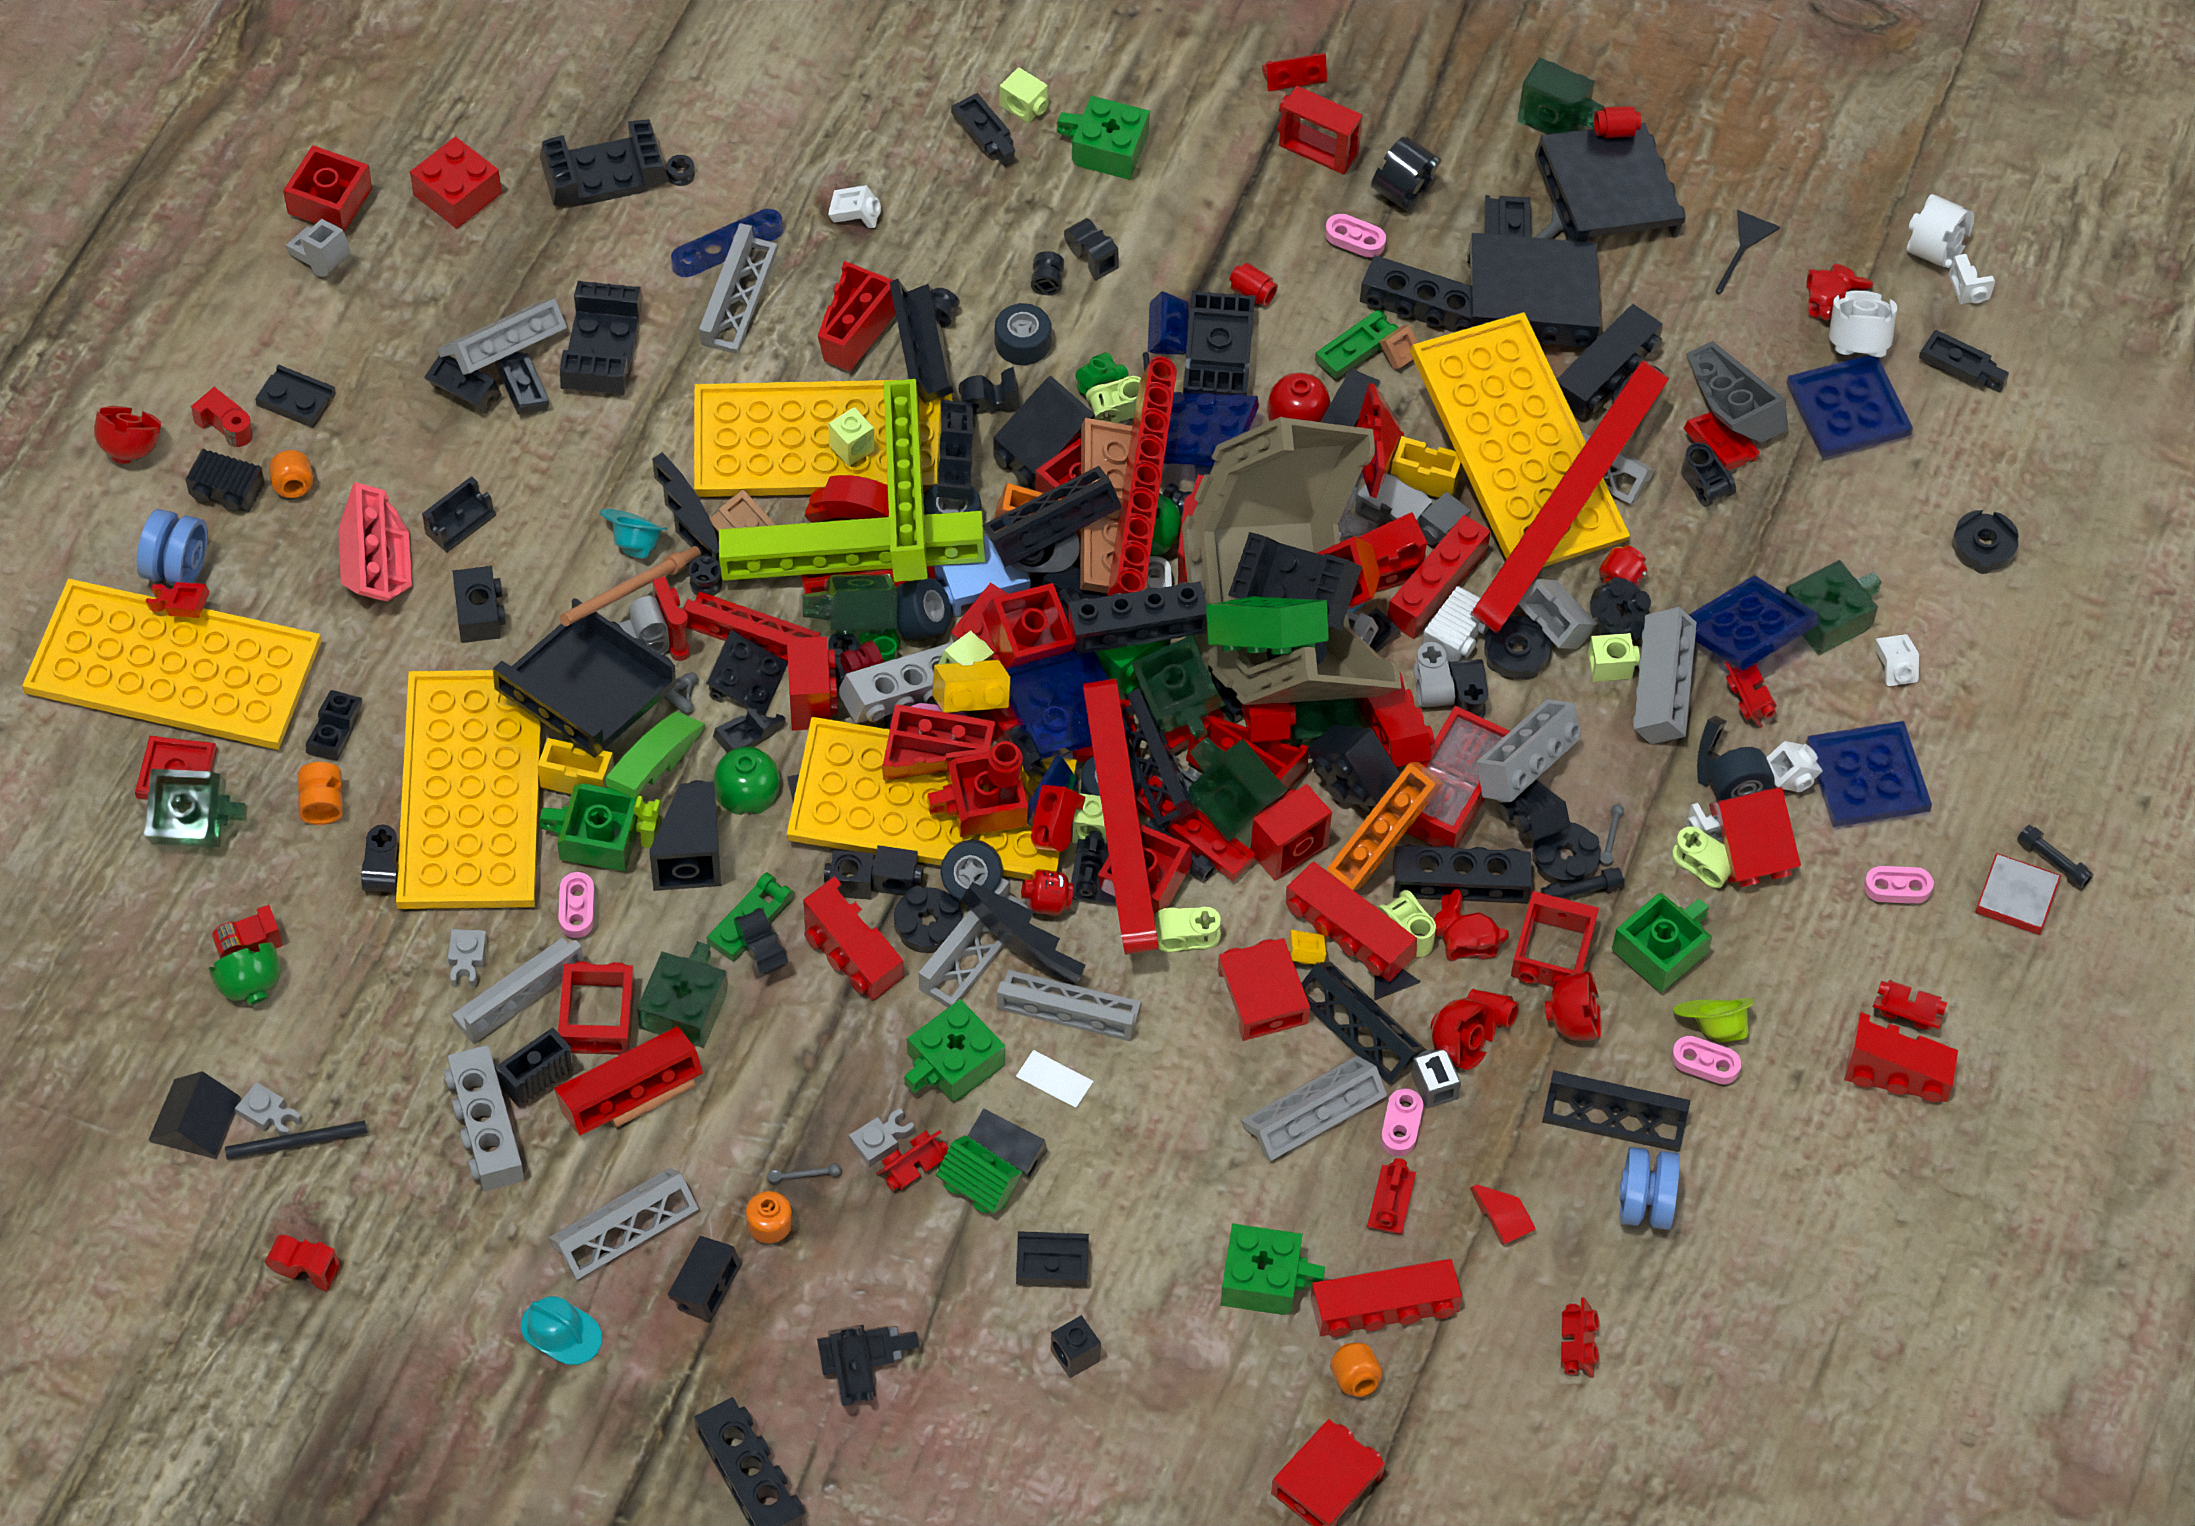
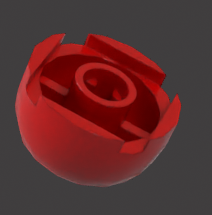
[1267,372,1331,422]
[94,406,161,464]
[1545,972,1602,1041]
[1431,998,1496,1070]

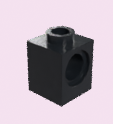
[872,845,924,896]
[824,850,874,900]
[1050,1315,1101,1378]

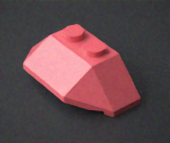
[338,482,412,602]

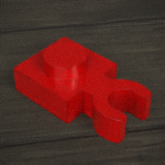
[145,582,210,618]

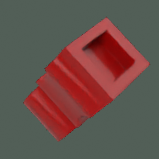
[265,1235,340,1292]

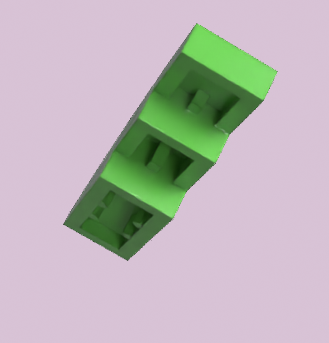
[606,711,705,799]

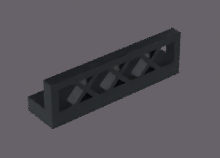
[889,279,954,403]
[982,466,1122,567]
[1122,688,1197,829]
[1301,962,1427,1084]
[1542,1070,1691,1152]

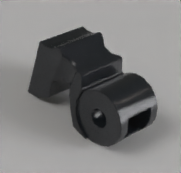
[1064,218,1119,281]
[958,366,1021,415]
[734,907,789,979]

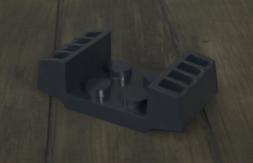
[540,119,669,206]
[560,281,643,395]
[1182,290,1255,404]
[1228,532,1362,631]

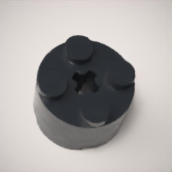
[1371,136,1441,212]

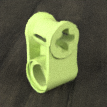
[1086,376,1141,423]
[1672,826,1731,888]
[1377,890,1436,957]
[1155,906,1221,952]

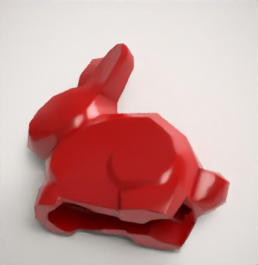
[1806,264,1873,321]
[1433,889,1509,961]

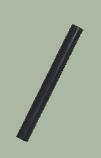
[225,1120,368,1160]

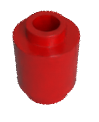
[1594,106,1641,139]
[1229,263,1278,306]
[987,741,1022,788]

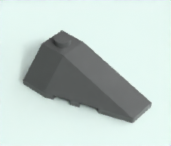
[1686,341,1788,442]

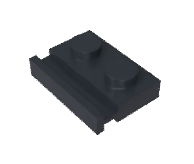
[1484,195,1531,237]
[255,364,336,428]
[1016,1231,1089,1287]

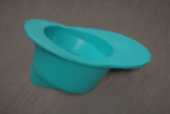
[600,509,668,558]
[521,1296,602,1365]

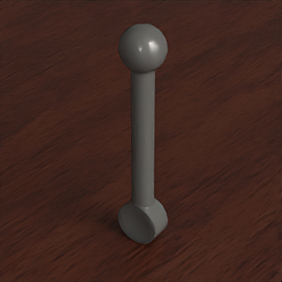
[1599,804,1624,867]
[768,1163,842,1185]

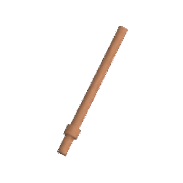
[560,546,701,626]

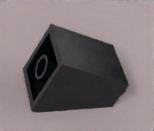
[993,375,1095,491]
[649,780,722,891]

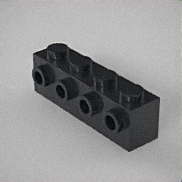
[1556,303,1663,420]
[1068,581,1208,655]

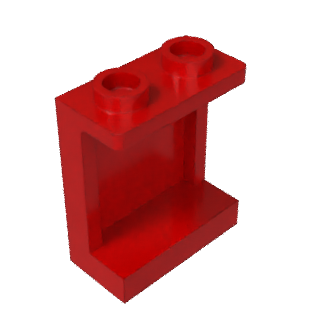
[1709,787,1801,887]
[1217,938,1310,1041]
[1271,1419,1385,1526]

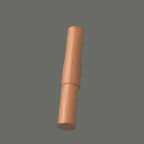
[611,1079,696,1128]

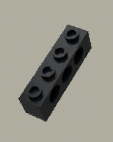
[1360,255,1471,332]
[1393,844,1532,904]
[694,1397,805,1526]

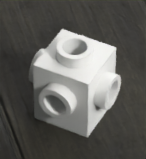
[1766,741,1823,792]

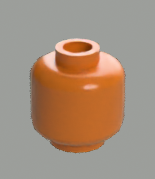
[269,450,313,498]
[745,1191,792,1244]
[1330,1343,1383,1397]

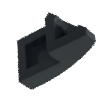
[713,708,786,753]
[1697,715,1727,786]
[1009,727,1049,783]

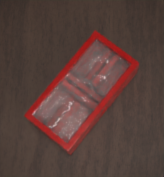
[1406,706,1510,848]

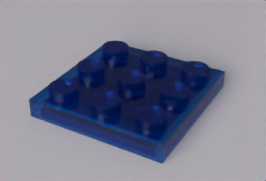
[1786,355,1913,458]
[1164,392,1259,466]
[1689,575,1819,671]
[1005,650,1130,761]
[1806,721,1932,827]

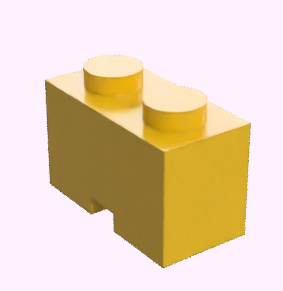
[1391,436,1462,498]
[932,660,1010,713]
[537,738,614,794]

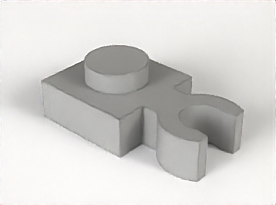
[448,929,487,988]
[235,1082,302,1136]
[849,1109,914,1167]

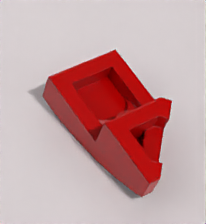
[1470,1184,1536,1245]

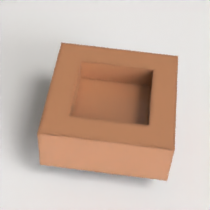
[1379,325,1418,369]

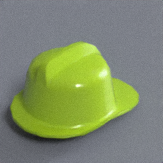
[1673,998,1755,1042]

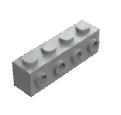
[1633,607,1697,745]
[1476,699,1581,802]

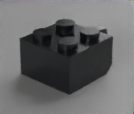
[1306,724,1400,815]

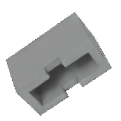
[1355,474,1433,525]
[1518,579,1598,649]

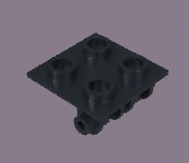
[706,630,788,716]
[1071,831,1117,905]

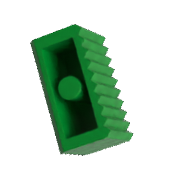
[936,1135,1022,1214]

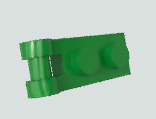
[1315,310,1399,379]
[706,872,795,962]

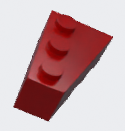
[818,261,896,371]
[1357,512,1427,592]
[882,704,995,780]
[1186,716,1309,808]
[803,876,904,1001]
[1844,1012,1958,1102]

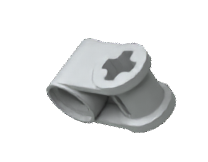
[1414,642,1455,708]

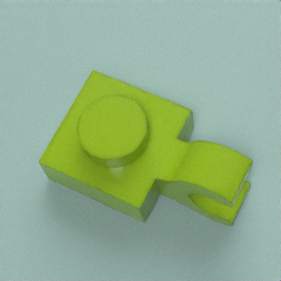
[633,796,662,848]

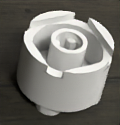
[1906,194,1974,268]
[1829,291,1897,357]

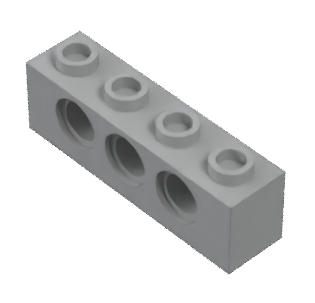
[838,641,956,724]
[443,1045,524,1192]

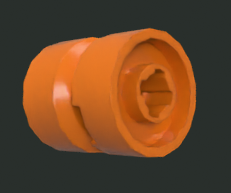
[297,762,343,825]

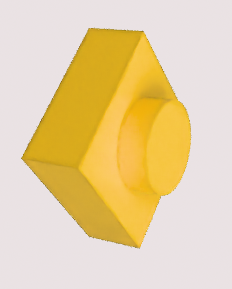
[1288,930,1326,965]

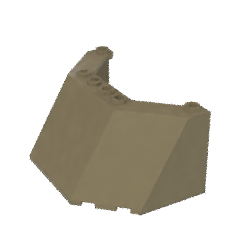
[1182,417,1401,705]

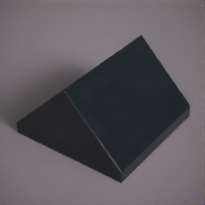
[149,1071,241,1159]

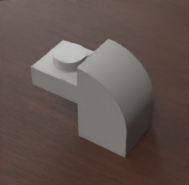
[286,219,350,277]

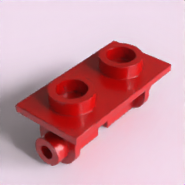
[1262,53,1327,91]
[1725,657,1777,728]
[1873,980,1947,1030]
[876,1130,949,1191]
[1367,1158,1416,1235]
[1560,1297,1600,1378]

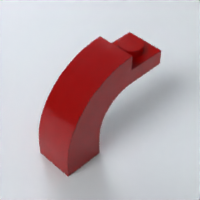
[804,475,889,523]

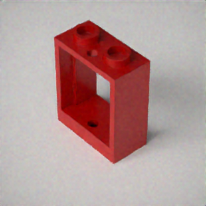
[1277,86,1363,175]
[1511,891,1599,988]
[558,961,635,1055]

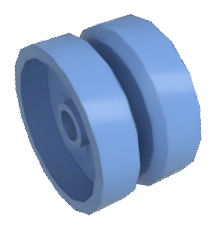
[136,508,208,586]
[1619,1147,1680,1230]

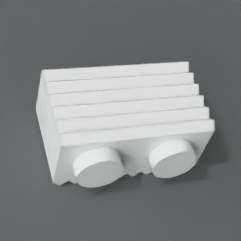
[1422,586,1489,662]

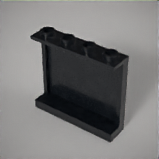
[1534,122,1685,242]
[1467,233,1600,347]
[493,598,676,758]

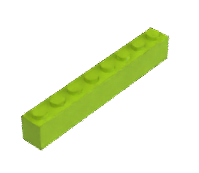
[884,379,927,582]
[719,511,985,580]

